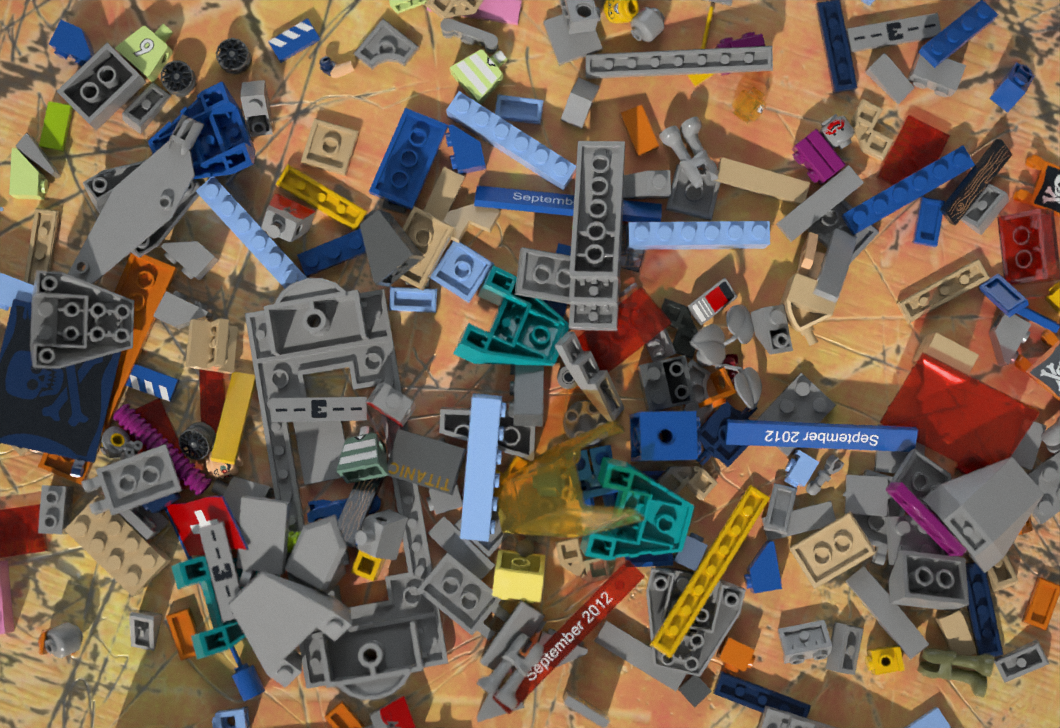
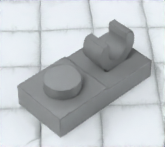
[635,310,676,362]

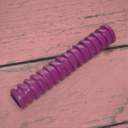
[113,404,212,496]

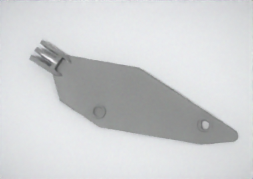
[68,114,204,284]

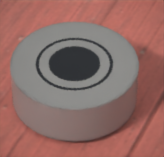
[557,366,578,389]

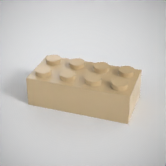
[64,495,172,596]

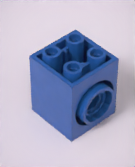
[630,411,701,462]

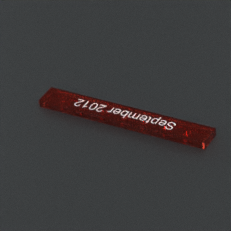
[492,559,645,715]

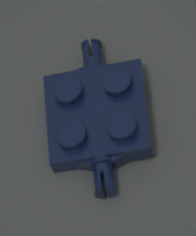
[696,401,758,468]

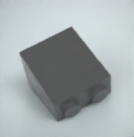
[360,210,425,287]

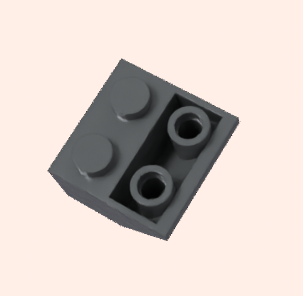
[637,355,696,412]

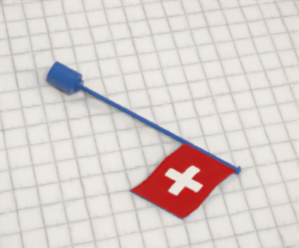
[165,496,266,702]

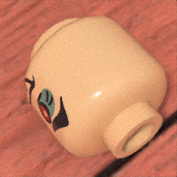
[206,451,243,480]

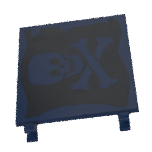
[0,299,122,477]

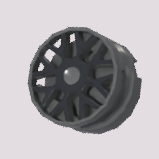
[216,38,251,75]
[161,61,197,97]
[179,422,216,460]

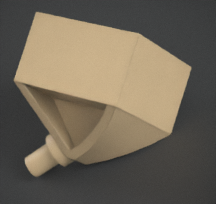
[779,273,837,346]
[912,333,979,401]

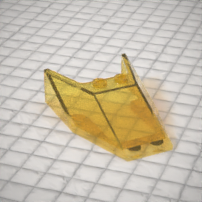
[494,420,645,538]

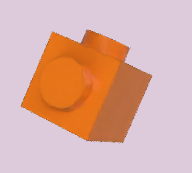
[716,636,756,673]

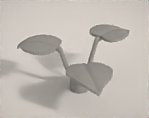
[690,304,762,410]

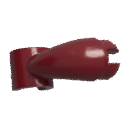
[722,354,739,390]

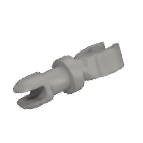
[806,454,844,496]

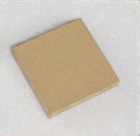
[301,118,359,176]

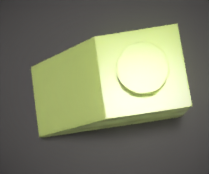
[9,148,48,200]

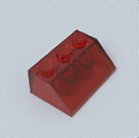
[997,208,1060,285]

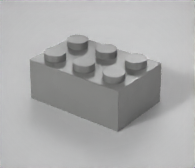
[57,43,146,130]

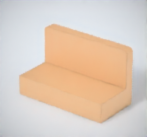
[797,232,825,281]

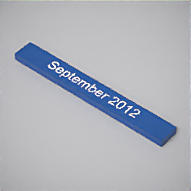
[474,185,662,222]
[725,419,918,452]

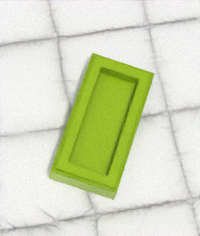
[39,101,73,152]

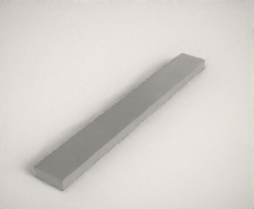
[586,46,773,79]

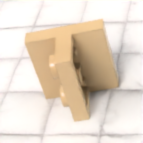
[185,318,238,374]

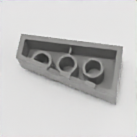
[439,407,535,461]

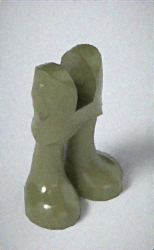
[917,648,994,697]

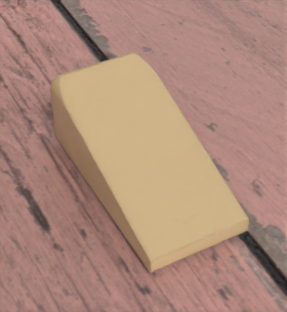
[986,553,1019,592]
[935,609,977,656]

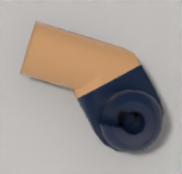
[319,56,354,78]

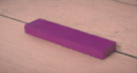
[885,482,966,556]

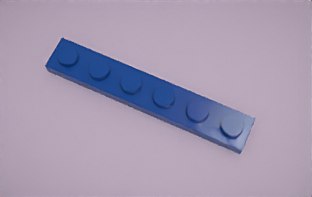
[841,146,975,235]

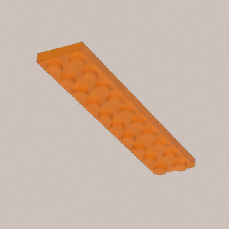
[38,253,177,485]

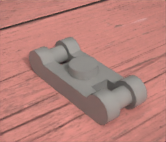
[440,18,498,54]

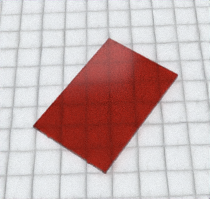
[880,352,1040,471]

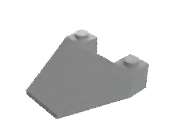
[229,571,351,688]

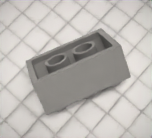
[889,550,969,611]
[480,600,546,674]

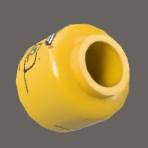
[603,0,639,24]

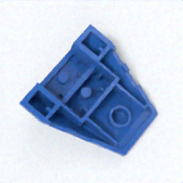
[148,81,256,179]

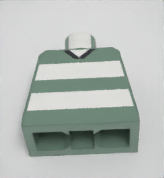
[337,426,388,484]

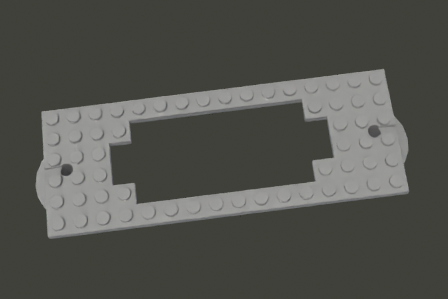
[245,278,448,700]

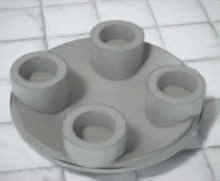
[563,400,610,447]

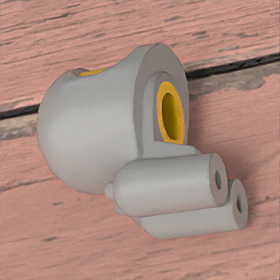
[100,426,143,460]

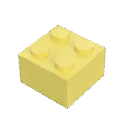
[492,549,545,603]

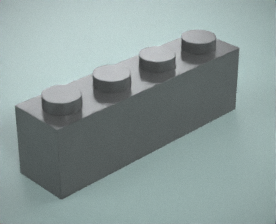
[509,365,544,426]

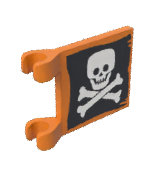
[1013,155,1060,217]
[1014,329,1060,401]

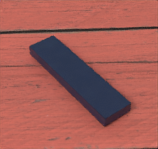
[816,0,858,94]
[966,562,1003,657]
[713,671,811,718]

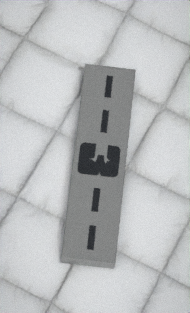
[846,13,941,53]
[271,397,367,423]
[199,521,241,622]

